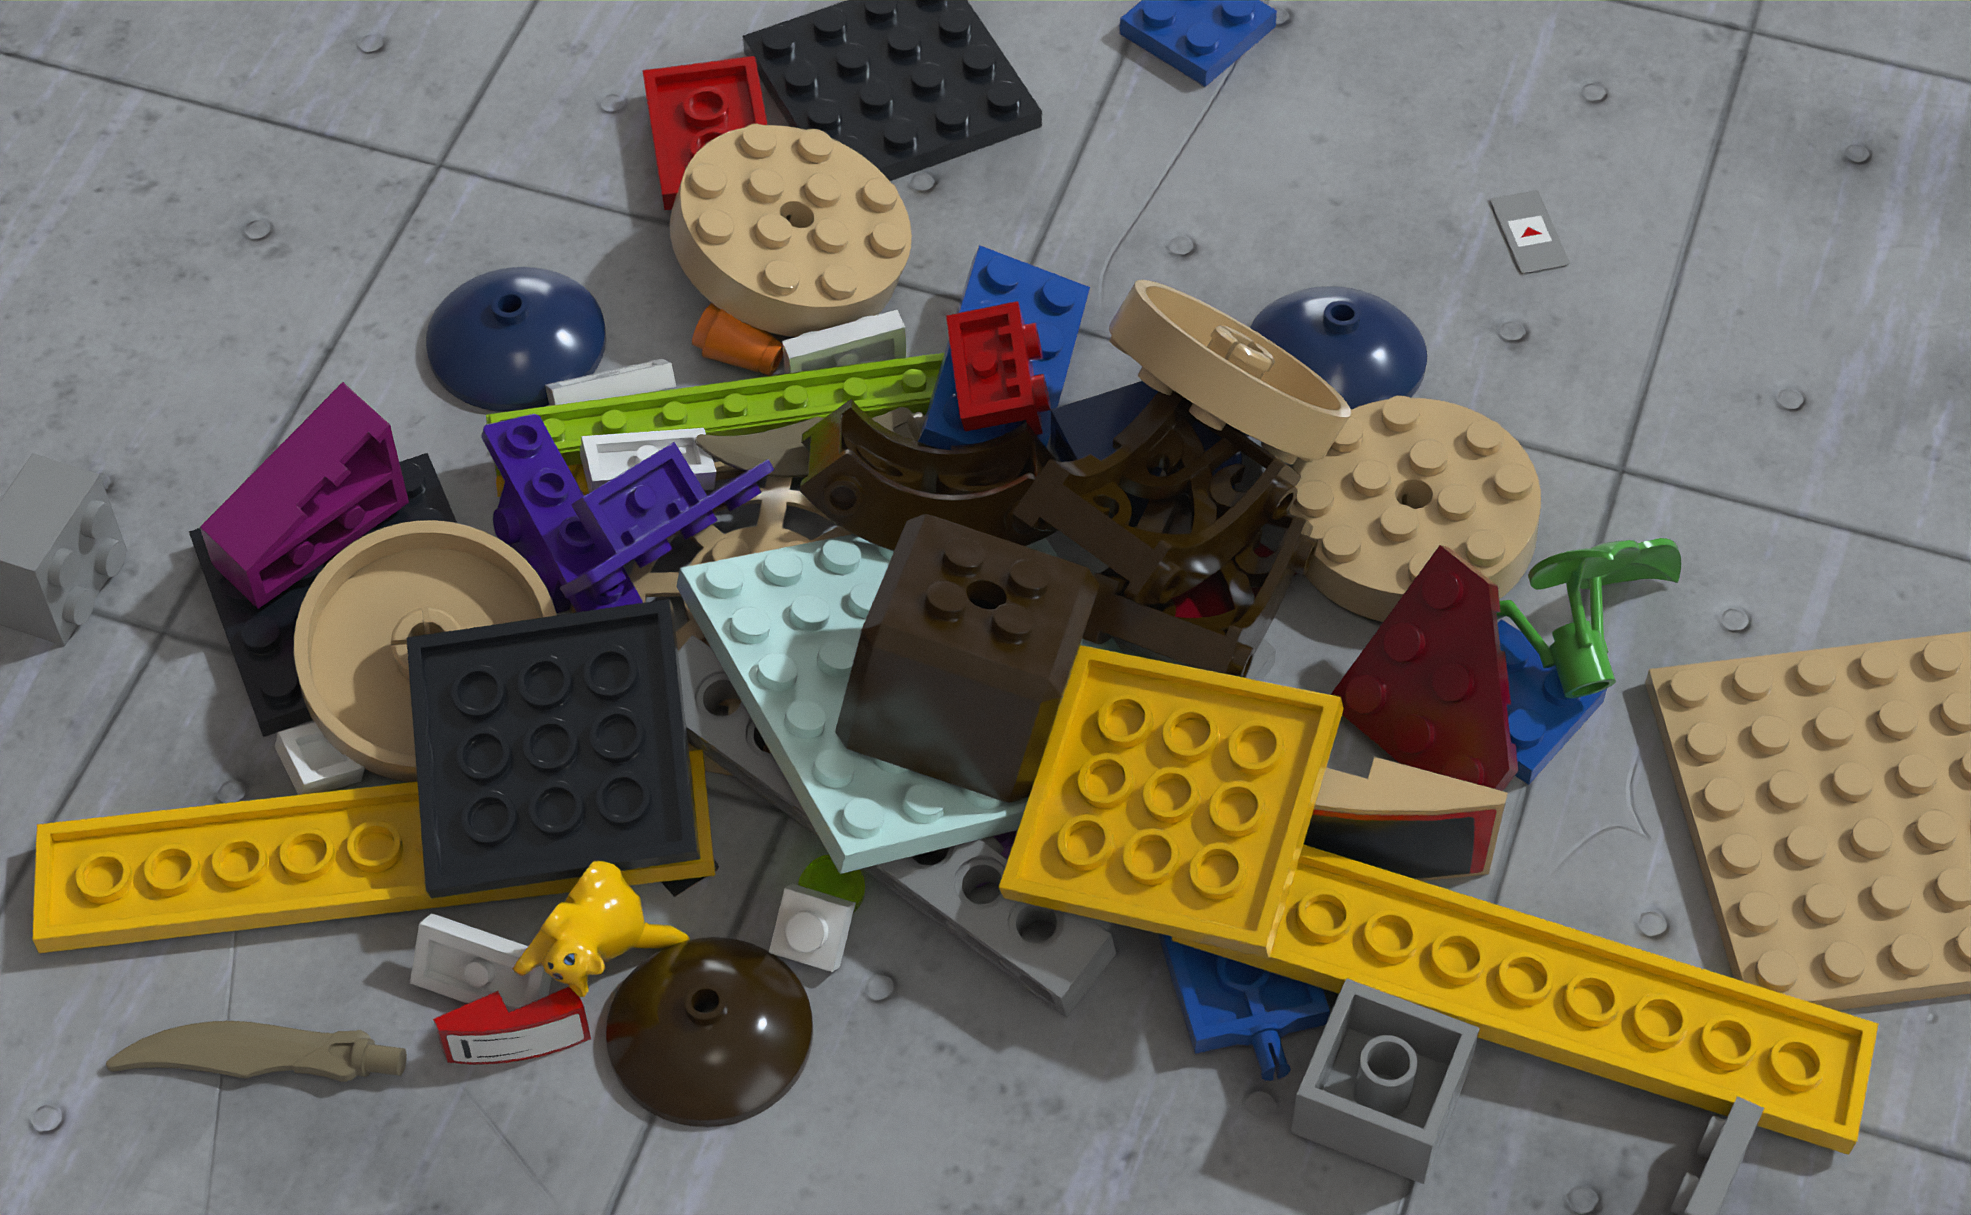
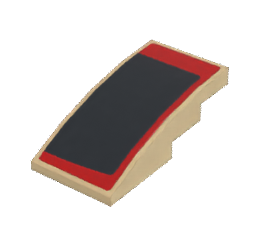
[1303,757,1508,881]

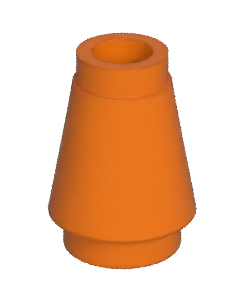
[692,303,783,376]

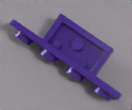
[481,414,643,614]
[560,442,775,599]

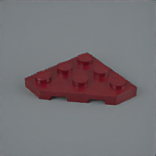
[1330,545,1518,791]

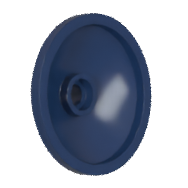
[426,267,606,412]
[1250,286,1427,410]

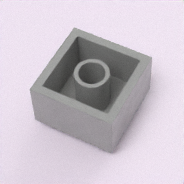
[0,453,127,646]
[1291,978,1480,1184]

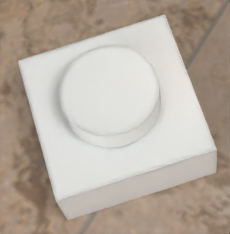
[274,722,365,795]
[769,884,855,972]

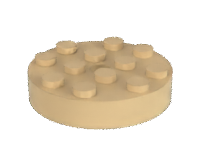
[670,124,912,337]
[1109,280,1351,465]
[1287,396,1541,622]
[294,520,556,782]

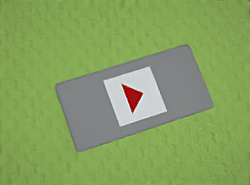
[1490,190,1570,273]

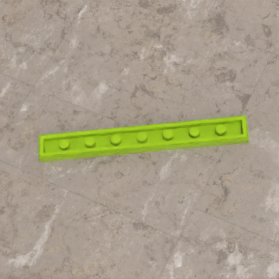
[486,352,945,476]

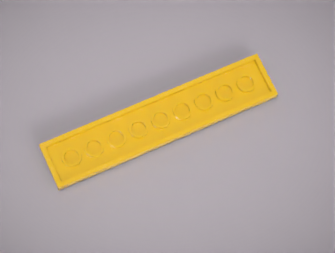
[32,750,716,953]
[1171,844,1878,1155]

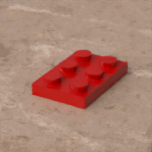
[642,56,768,211]

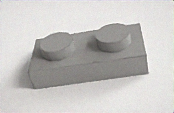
[1670,1096,1764,1215]

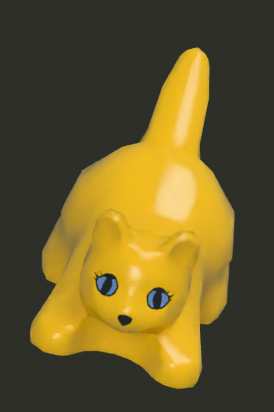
[512,861,690,998]

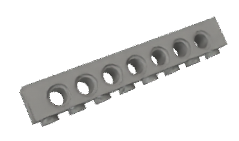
[678,635,1116,1017]

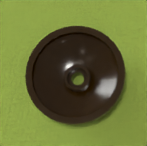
[606,937,813,1127]

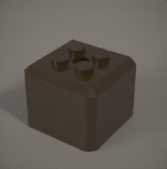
[835,514,1100,803]

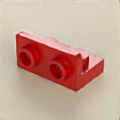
[946,301,1051,435]

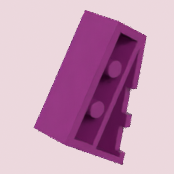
[200,382,409,609]

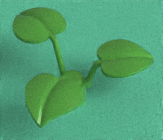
[1497,538,1682,698]

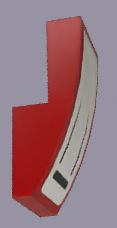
[433,986,591,1065]

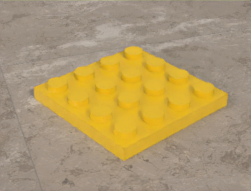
[999,645,1344,958]

